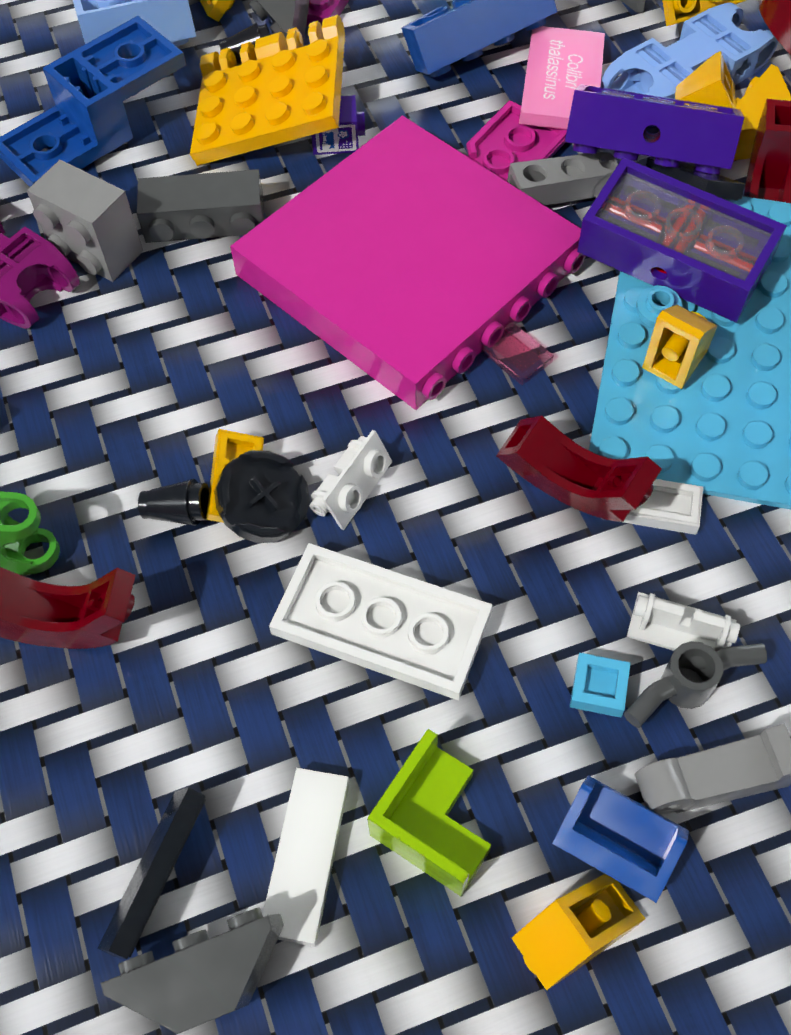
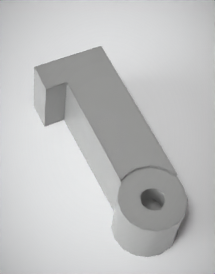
[507,152,618,206]
[635,723,791,815]

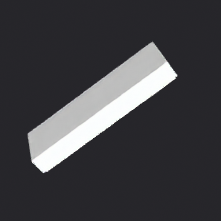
[263,768,349,947]

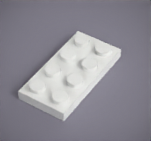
[269,543,493,701]

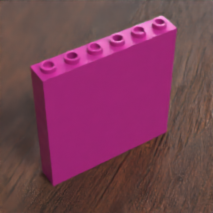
[230,115,586,410]

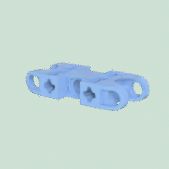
[601,2,778,127]

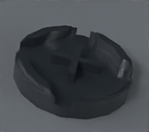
[214,450,310,543]

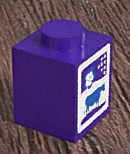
[311,95,366,155]

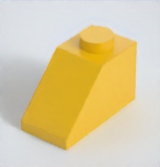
[675,51,736,109]
[642,304,718,389]
[511,874,646,990]

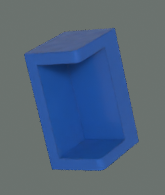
[552,775,689,903]

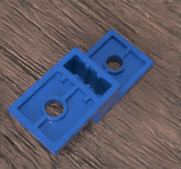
[0,15,186,187]

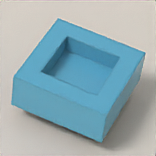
[570,652,631,718]

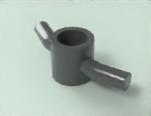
[624,641,767,728]

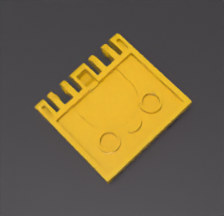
[190,15,345,166]

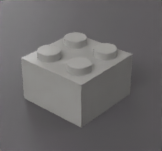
[27,160,143,282]

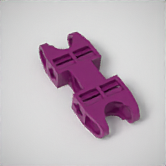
[0,221,80,329]

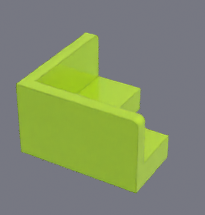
[367,729,491,897]

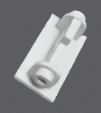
[309,430,392,530]
[627,592,740,651]

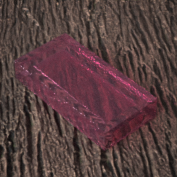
[481,320,554,386]

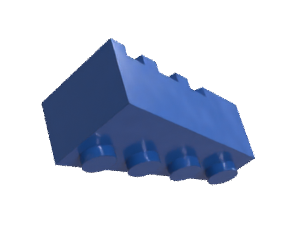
[401,0,558,77]

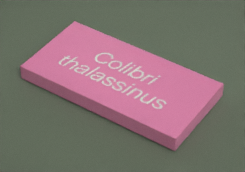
[519,26,605,130]

